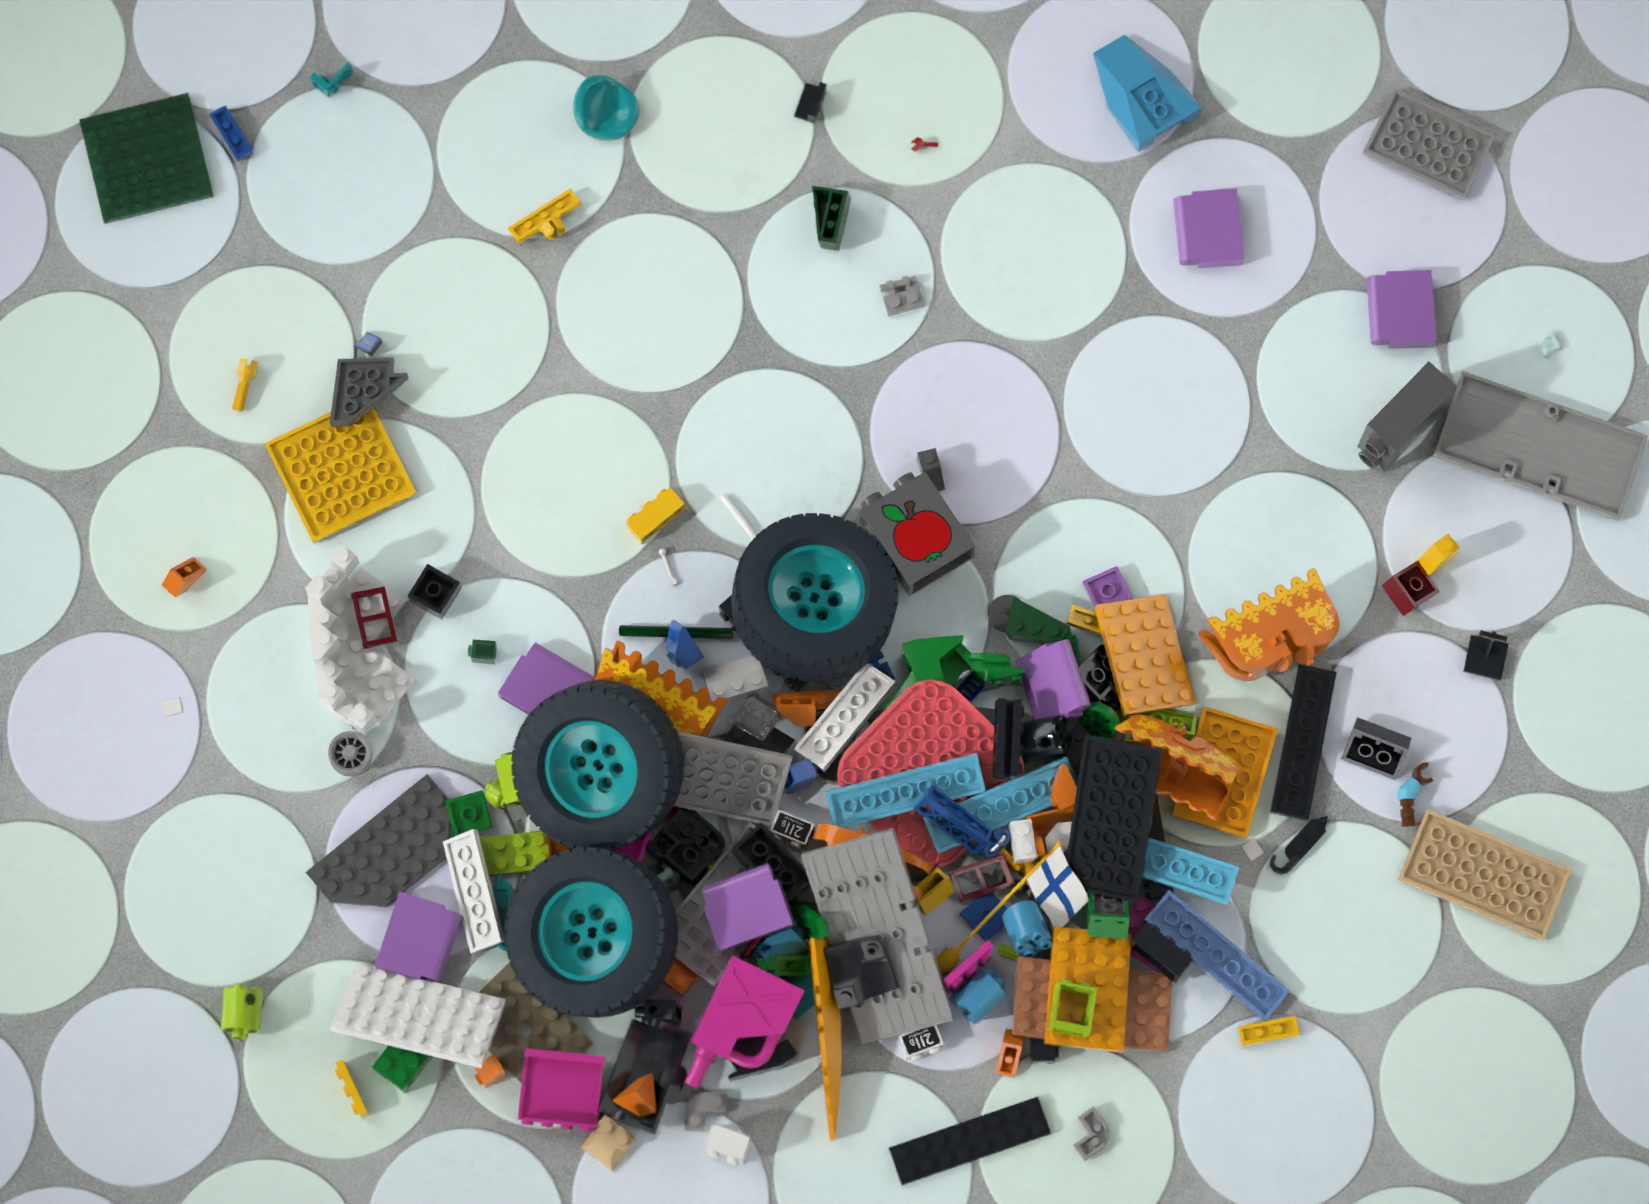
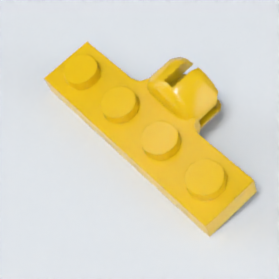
[508,188,581,244]

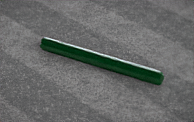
[619,625,733,639]

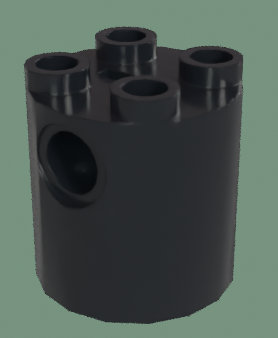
[1020,715,1073,760]

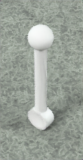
[659,548,677,586]

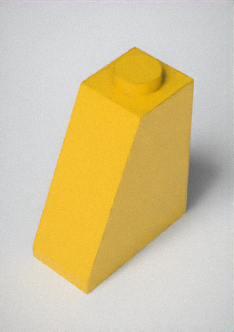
[1418,533,1460,577]

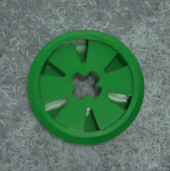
[1078,702,1120,739]

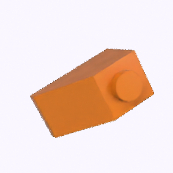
[162,557,207,597]
[776,696,816,728]
[1049,763,1077,810]
[996,1028,1024,1078]
[474,1054,506,1088]

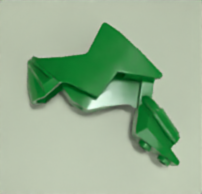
[884,635,1025,710]

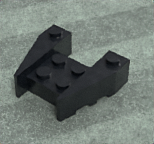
[728,1036,798,1082]

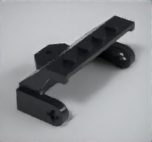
[597,1017,692,1134]

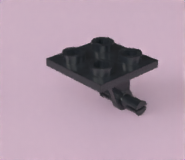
[1463,630,1509,681]

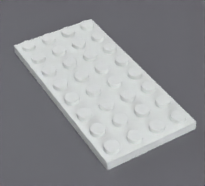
[330,963,506,1068]

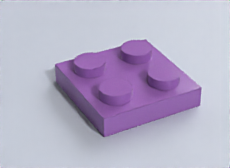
[1082,566,1133,609]

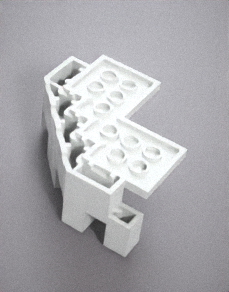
[305,544,416,735]

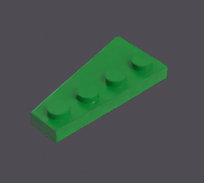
[791,899,830,939]

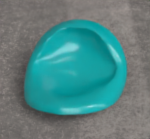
[573,75,639,141]

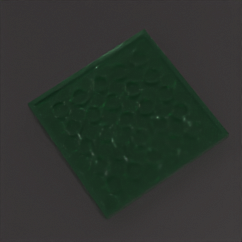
[79,93,214,224]

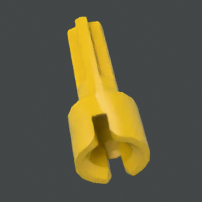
[232,358,259,412]

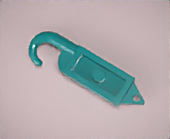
[492,874,512,951]

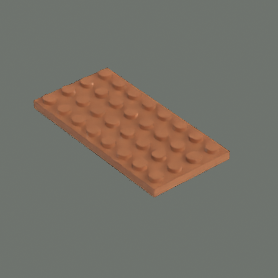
[1012,957,1172,1053]

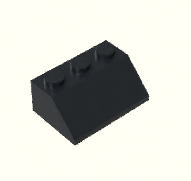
[725,710,795,754]
[1341,717,1412,780]

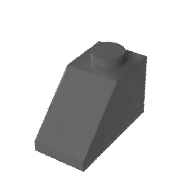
[917,448,945,491]

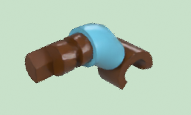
[1397,762,1434,827]

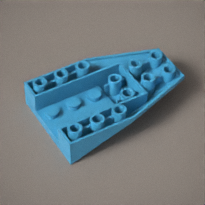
[1093,35,1202,152]

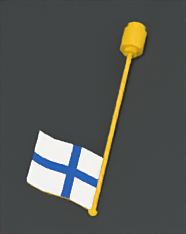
[936,841,1088,975]

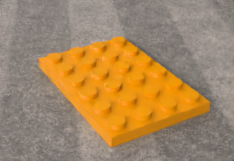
[1094,594,1195,717]
[1172,706,1278,839]
[1044,926,1131,1053]

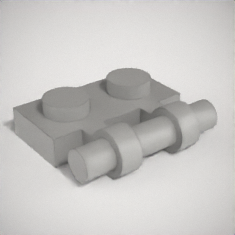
[879,276,924,316]

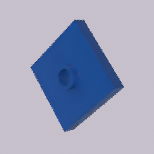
[959,892,1008,942]

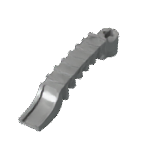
[958,856,1080,929]

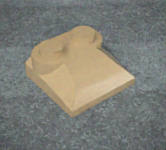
[581,1115,636,1171]

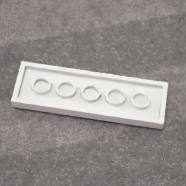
[794,663,897,772]
[443,829,505,953]

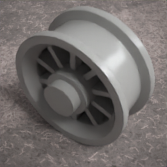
[328,731,372,777]

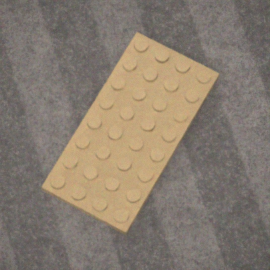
[1398,809,1572,941]

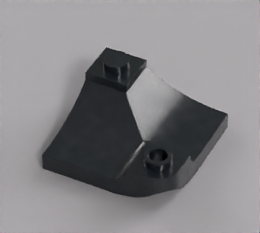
[1079,644,1121,712]
[646,808,725,883]
[824,936,899,1009]

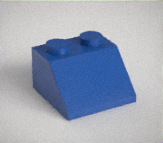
[665,620,704,670]

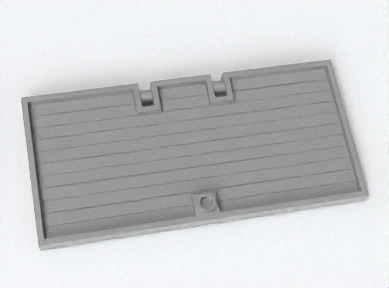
[1433,371,1648,521]
[801,828,955,1044]

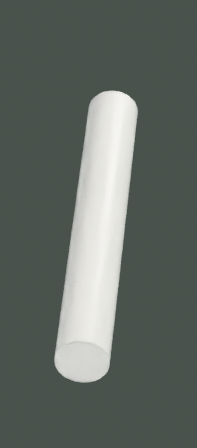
[720,494,757,540]

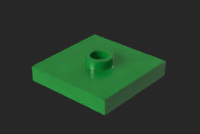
[445,790,493,836]

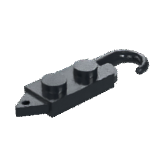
[1270,816,1328,874]

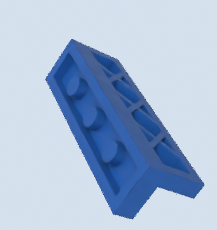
[913,785,993,855]

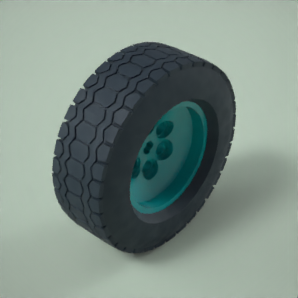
[731,513,899,682]
[511,680,685,850]
[504,847,679,1018]

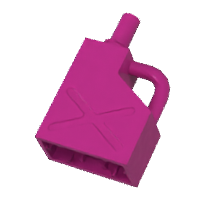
[684,955,804,1089]

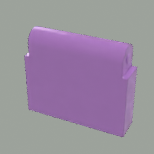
[1173,188,1244,268]
[1367,270,1436,349]
[1015,639,1091,723]
[498,642,595,715]
[702,863,795,952]
[375,892,462,983]

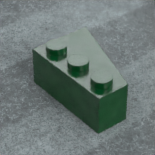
[812,186,851,251]
[1006,597,1069,645]

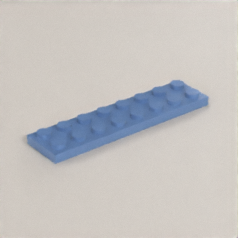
[1144,890,1290,1021]

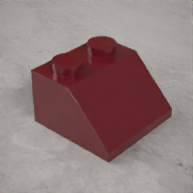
[1381,560,1440,617]

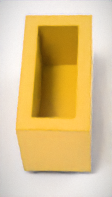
[915,868,955,915]

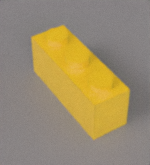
[626,487,685,545]

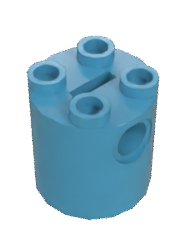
[1002,901,1052,958]
[751,925,809,978]
[950,968,1007,1024]

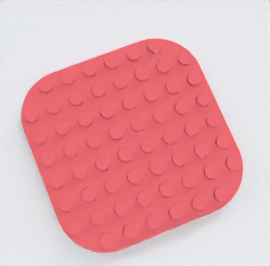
[837,680,1024,868]

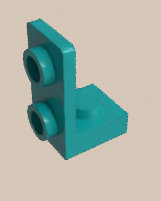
[309,63,353,97]

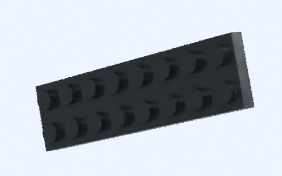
[1270,664,1337,821]
[889,1096,1051,1186]

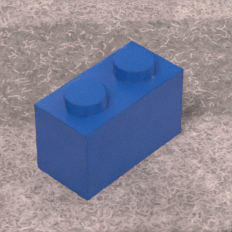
[784,758,817,795]

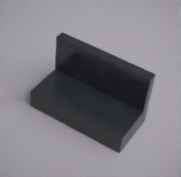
[794,82,827,124]

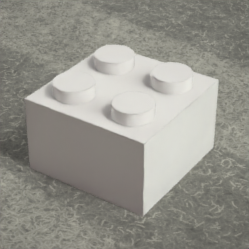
[705,1124,751,1166]

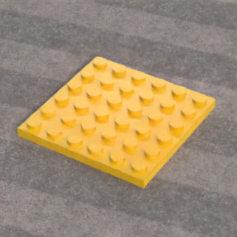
[264,408,417,544]

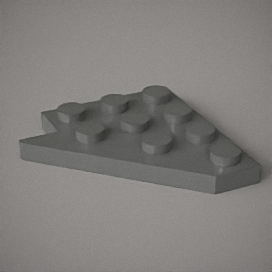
[330,357,409,427]

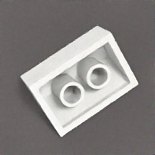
[702,656,768,703]

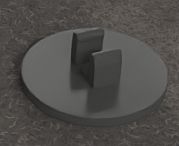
[988,595,1020,632]

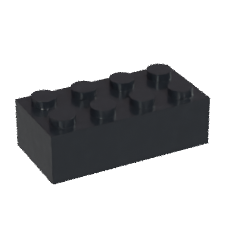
[732,822,811,906]

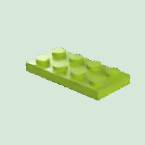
[479,831,549,876]

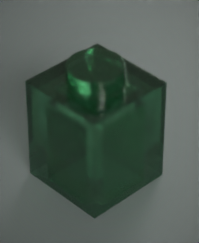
[468,639,497,664]

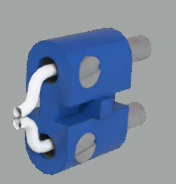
[978,828,1011,858]

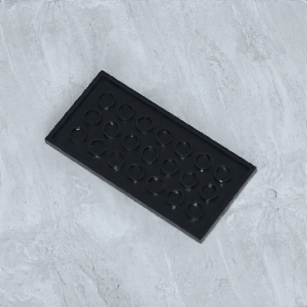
[1066,734,1163,902]

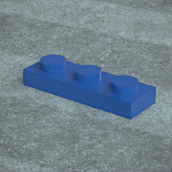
[209,105,253,162]

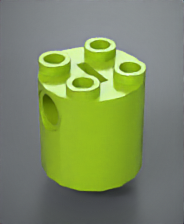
[221,984,263,1040]

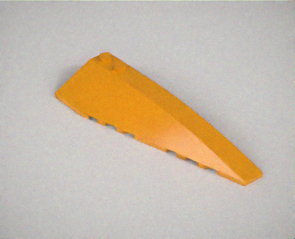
[808,938,841,1141]

